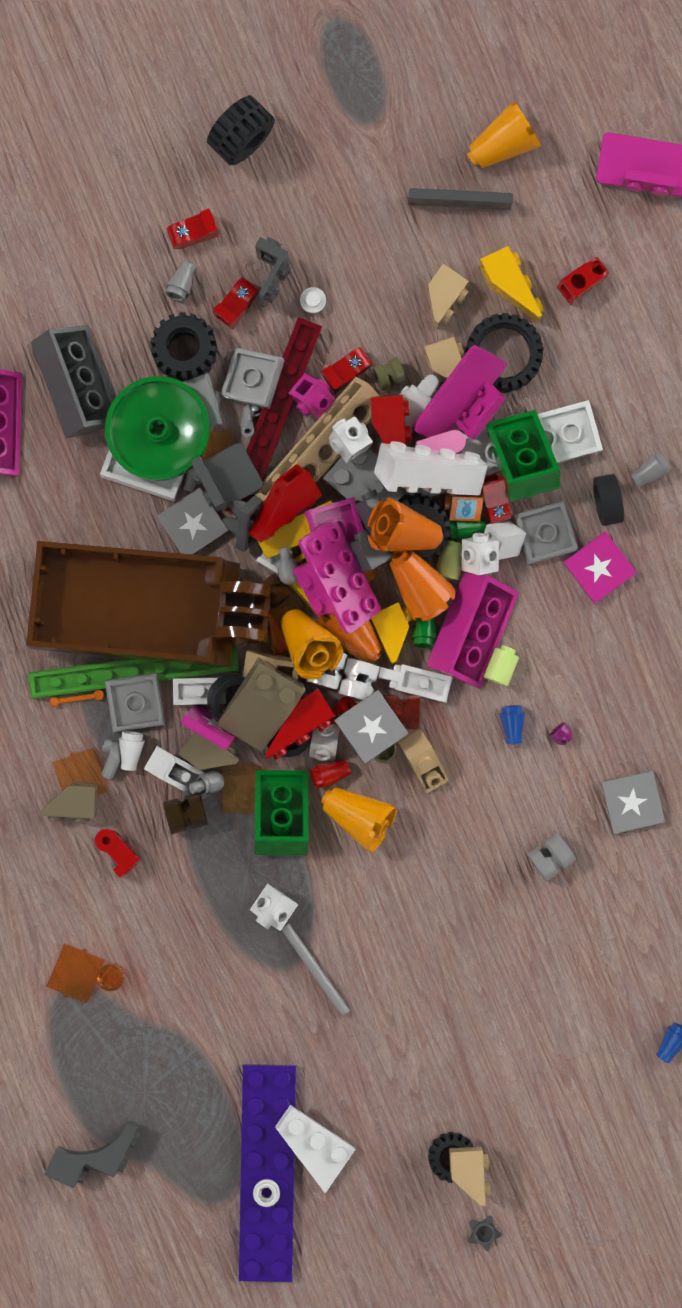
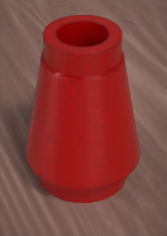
[310,760,351,789]

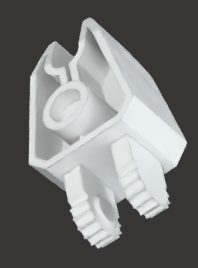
[399,374,440,433]

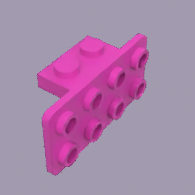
[596,132,682,197]
[412,345,506,440]
[293,519,381,634]

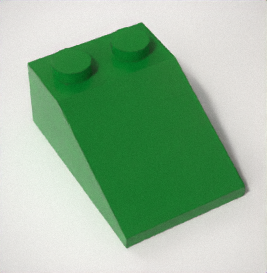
[486,409,560,502]
[254,770,308,855]

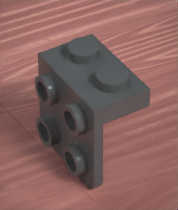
[255,237,291,307]
[190,443,264,512]

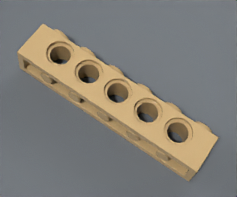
[254,377,380,503]

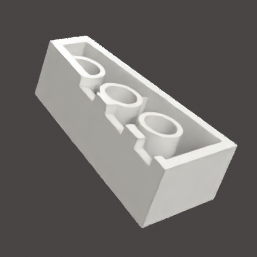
[374,441,487,495]

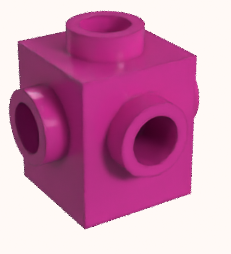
[289,373,336,419]

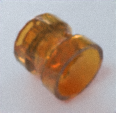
[97,963,126,991]

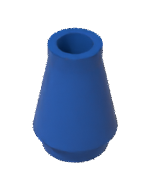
[499,705,525,744]
[656,1022,682,1063]

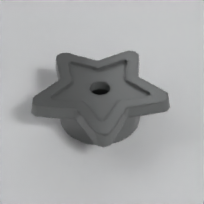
[468,1216,502,1251]

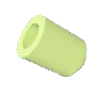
[435,541,462,582]
[484,645,519,687]

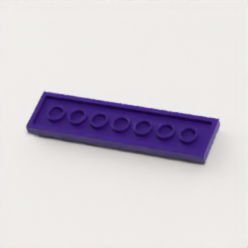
[239,1064,296,1282]

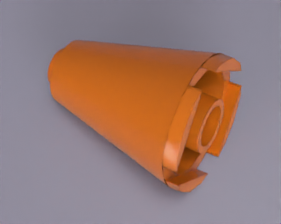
[367,498,443,552]
[389,551,456,621]
[315,612,383,664]

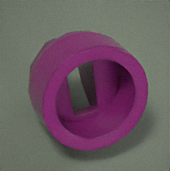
[549,722,573,745]

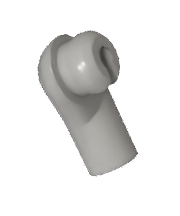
[240,404,260,437]
[101,739,120,779]

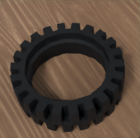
[466,313,543,393]

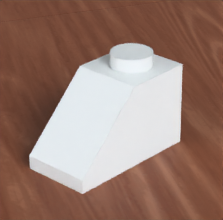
[144,746,205,795]

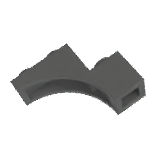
[348,485,407,572]
[44,1121,141,1188]

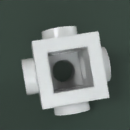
[328,416,373,464]
[461,533,499,575]
[250,883,298,931]

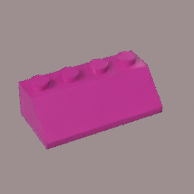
[0,369,22,476]
[426,571,519,689]

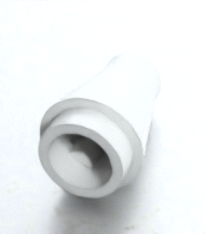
[119,731,145,771]

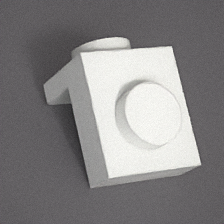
[309,723,340,761]

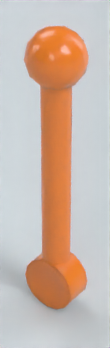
[49,690,104,707]

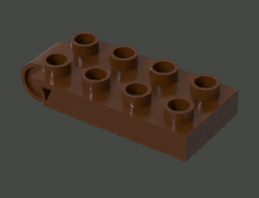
[26,541,271,667]

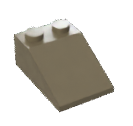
[217,657,305,752]

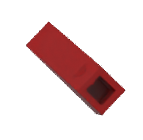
[371,394,411,447]
[248,464,322,543]
[265,689,335,760]

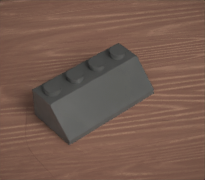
[31,325,115,438]

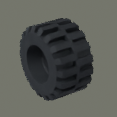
[207,95,275,166]
[150,312,218,382]
[393,493,451,561]

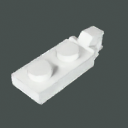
[378,664,453,703]

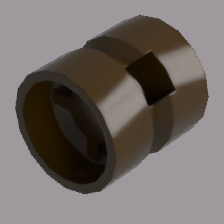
[163,792,208,835]

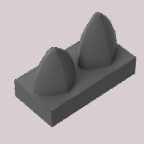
[223,496,263,552]

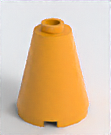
[467,101,542,168]
[280,609,344,680]
[321,787,397,852]

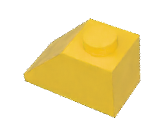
[370,602,412,665]

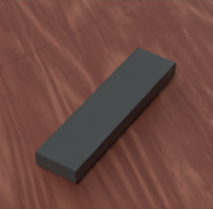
[408,188,513,210]

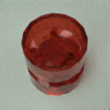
[383,695,420,730]

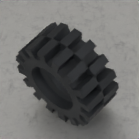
[428,1132,474,1183]

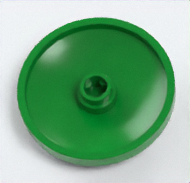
[105,376,210,481]

